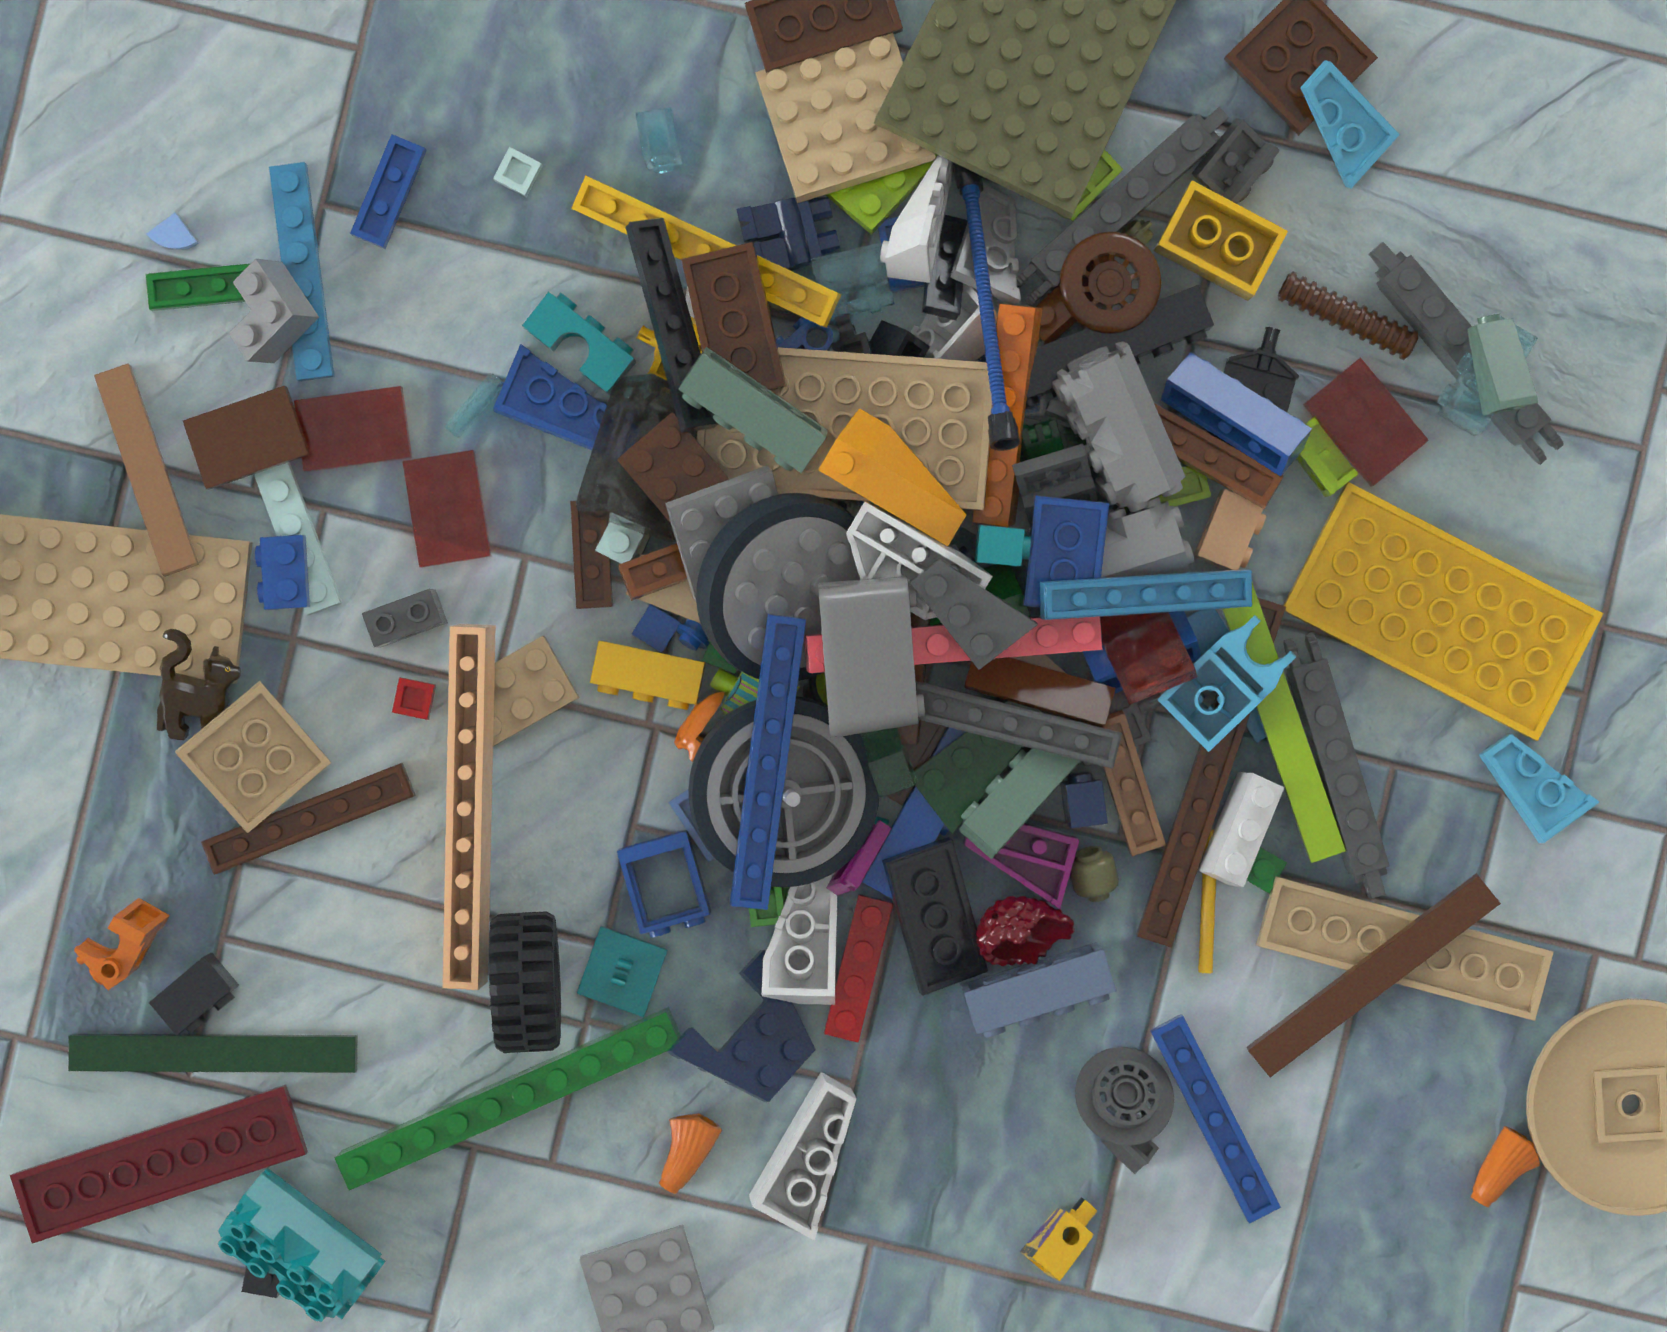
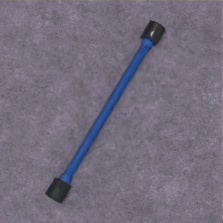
[953,163,1020,451]

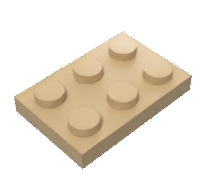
[493,636,580,747]

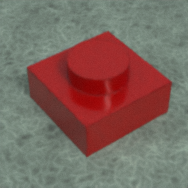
[392,677,436,720]

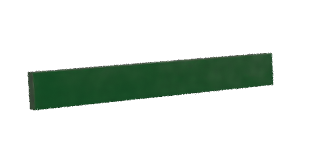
[68,1034,358,1073]

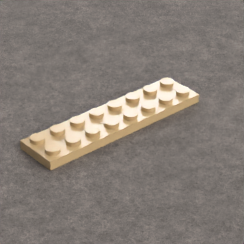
[1256,877,1554,1021]

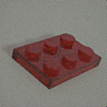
[1303,357,1429,487]
[294,386,412,472]
[402,450,492,568]
[1100,612,1198,705]

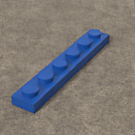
[1150,1014,1281,1224]

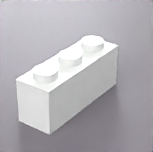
[1197,772,1285,887]

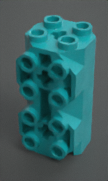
[218,1168,386,1322]

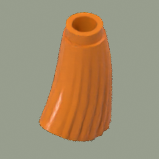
[659,1113,722,1194]
[1470,1126,1540,1208]

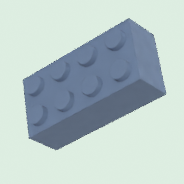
[960,942,1116,1037]

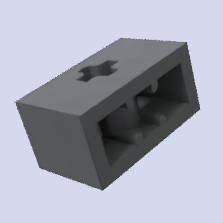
[362,588,448,648]

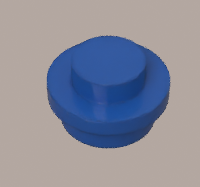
[676,619,709,651]

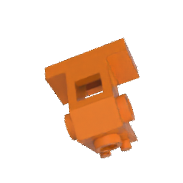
[74,898,170,990]

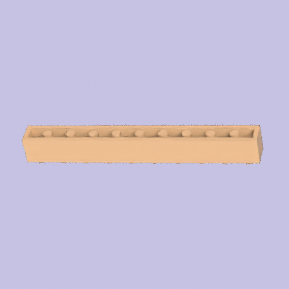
[443,624,496,990]

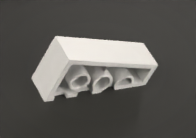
[749,1072,856,1241]

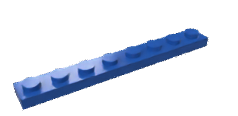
[730,614,806,910]

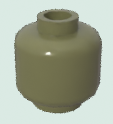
[1070,846,1119,902]

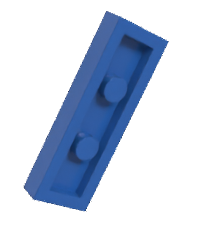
[350,134,427,249]

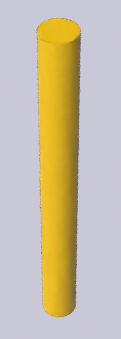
[1198,829,1216,973]

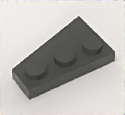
[910,558,1038,670]

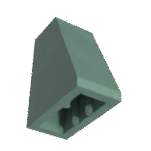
[1467,314,1538,416]

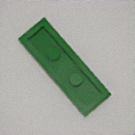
[146,263,251,311]

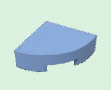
[146,213,199,249]

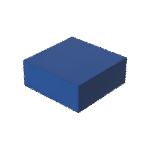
[632,604,681,653]

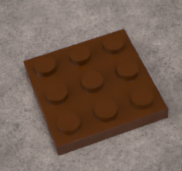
[1224,0,1378,136]

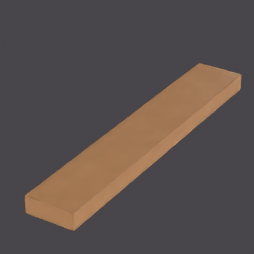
[94,363,199,577]

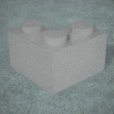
[229,259,319,363]

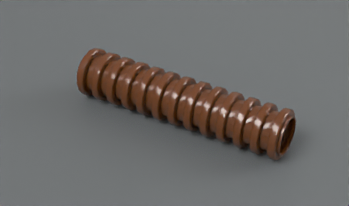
[1278,271,1419,360]

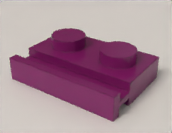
[826,820,891,896]

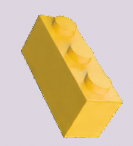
[590,640,706,710]

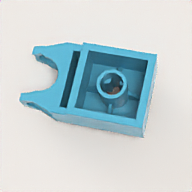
[1157,615,1296,752]

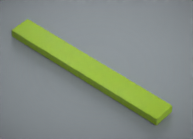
[1221,583,1346,863]

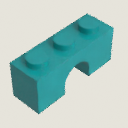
[522,291,636,395]
[975,524,1031,566]

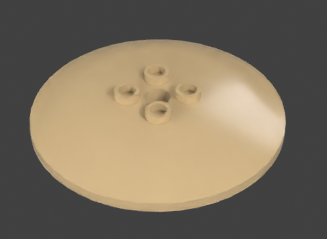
[1526,998,1667,1216]

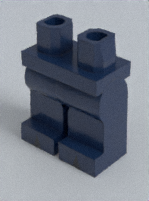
[736,197,841,271]

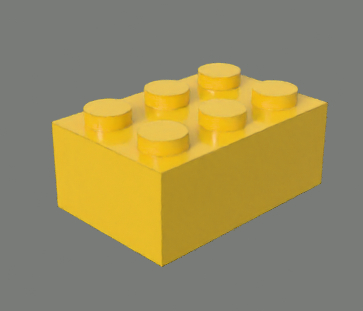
[1153,180,1288,301]

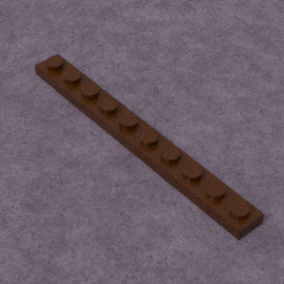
[1136,597,1286,947]

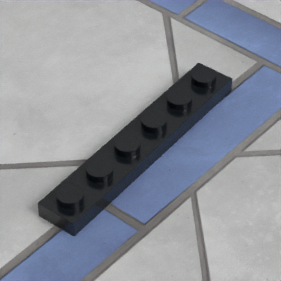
[625,218,718,433]

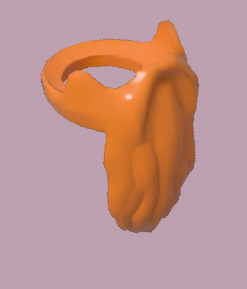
[674,691,725,762]

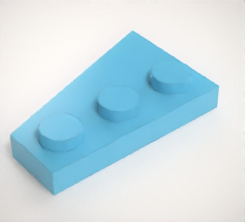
[1300,60,1400,189]

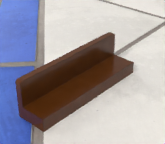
[964,657,1116,728]

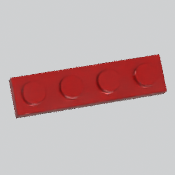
[824,894,893,1043]

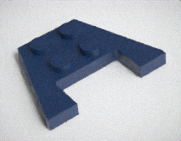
[667,950,816,1102]

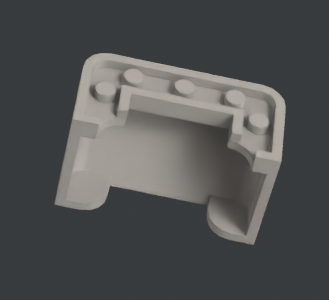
[818,576,925,737]

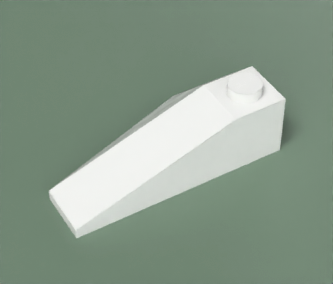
[880,155,954,283]
[762,872,838,1005]

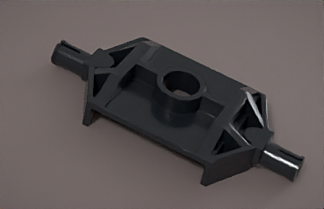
[1208,327,1299,451]

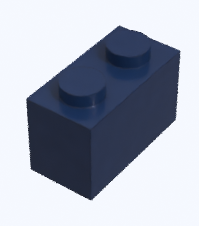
[1060,772,1108,828]

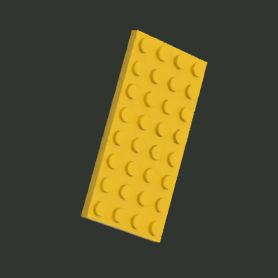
[1283,482,1604,741]

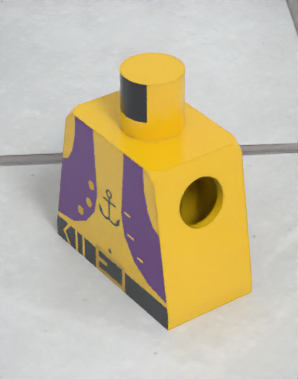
[1020,1197,1097,1281]

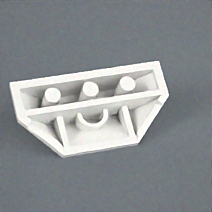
[846,501,993,620]

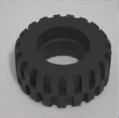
[489,911,561,1053]

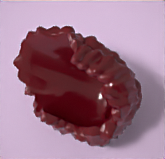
[976,896,1075,967]

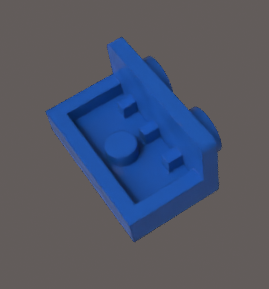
[255,535,310,610]

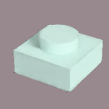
[493,147,543,197]
[595,518,645,564]

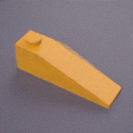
[818,408,967,546]

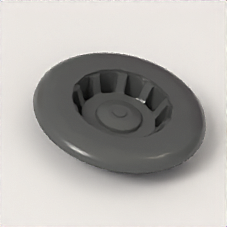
[1075,1047,1174,1146]

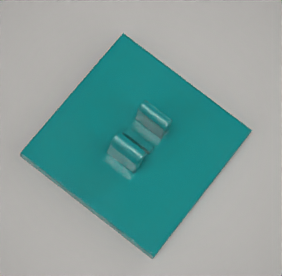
[577,926,668,1017]

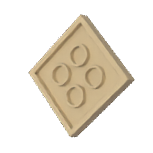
[175,681,331,833]

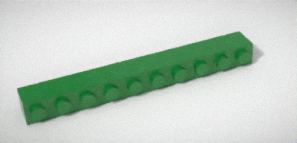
[335,1007,681,1191]

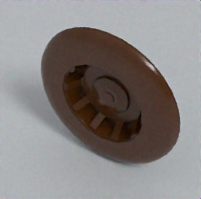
[1060,232,1161,333]

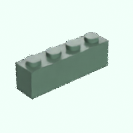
[678,347,828,473]
[959,748,1081,860]

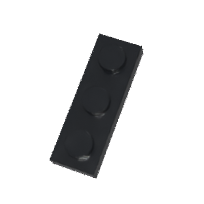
[922,215,968,320]

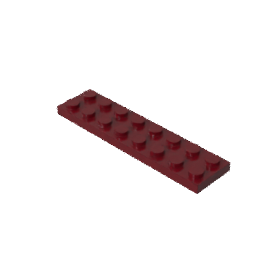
[10,1084,308,1244]

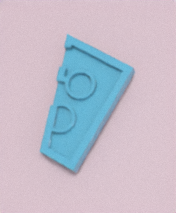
[1479,734,1599,843]

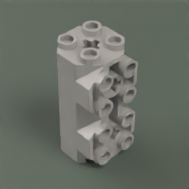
[1052,341,1186,512]
[1101,497,1195,578]

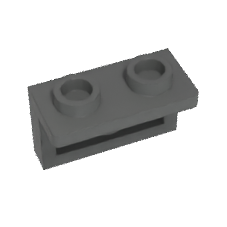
[1191,118,1280,204]

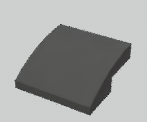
[1012,444,1099,528]

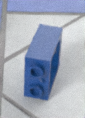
[617,830,711,938]

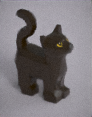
[157,629,241,740]

